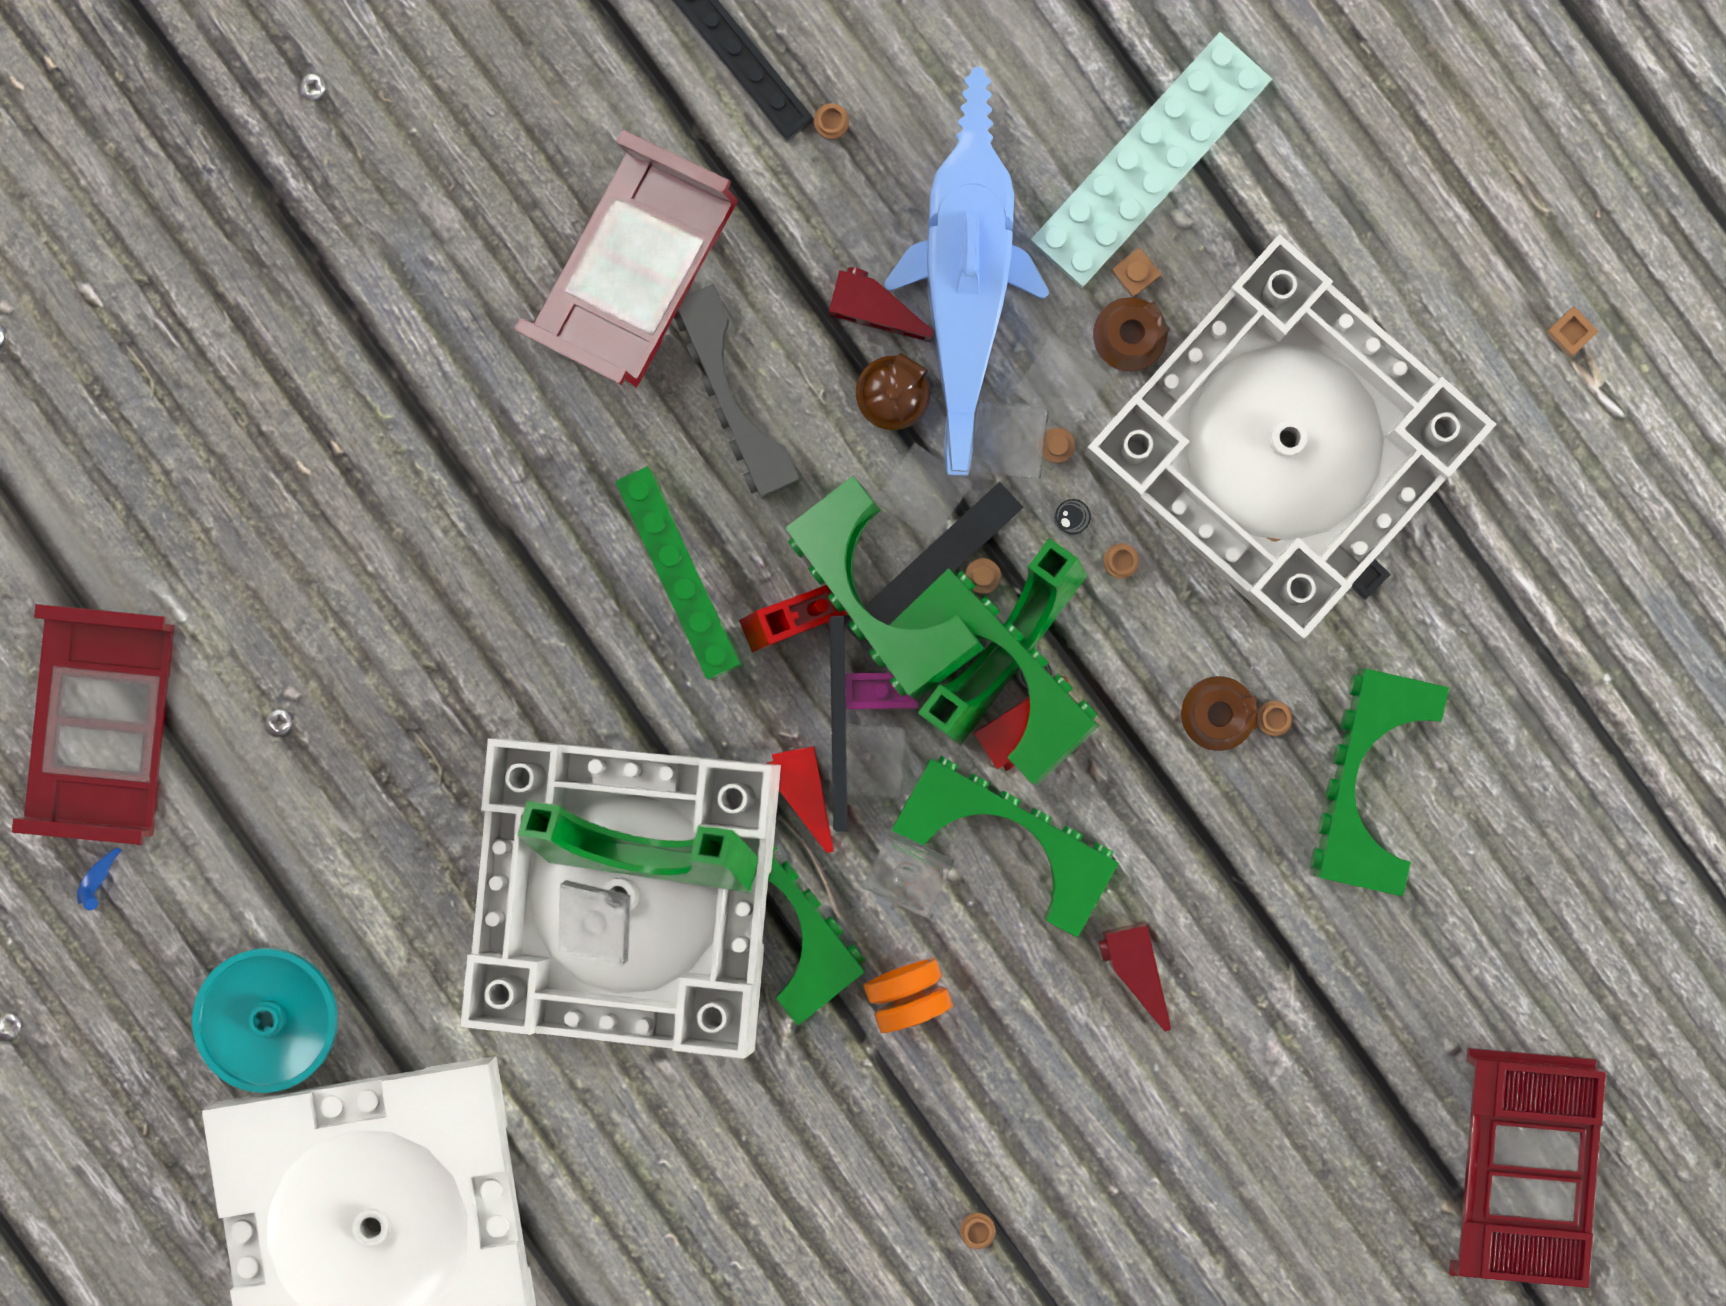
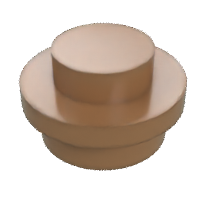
[814,103,849,140]
[1039,428,1075,463]
[1103,543,1139,579]
[965,558,1001,594]
[1257,701,1293,736]
[960,1212,996,1249]

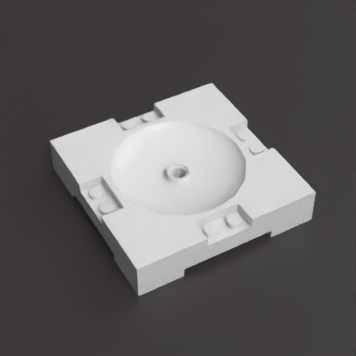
[1084,234,1496,642]
[460,739,781,1059]
[202,1056,536,1306]

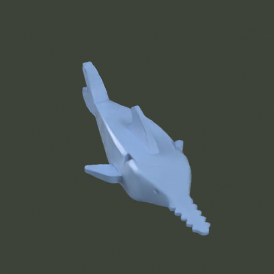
[884,67,1049,476]

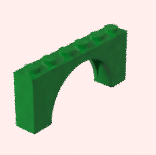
[615,466,744,680]
[786,476,984,700]
[918,538,1087,746]
[890,568,1099,785]
[1310,668,1450,897]
[889,755,1119,938]
[517,801,759,893]
[768,844,866,1026]

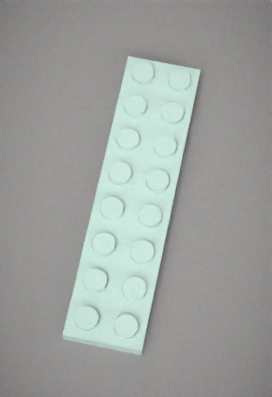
[1030,32,1272,289]

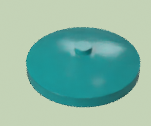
[192,948,338,1093]

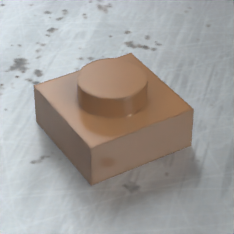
[1110,247,1161,298]
[1545,306,1599,358]

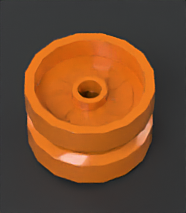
[863,957,953,1033]

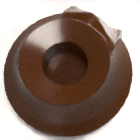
[1093,297,1170,372]
[856,353,931,430]
[1181,676,1257,751]

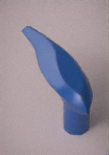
[77,847,122,910]

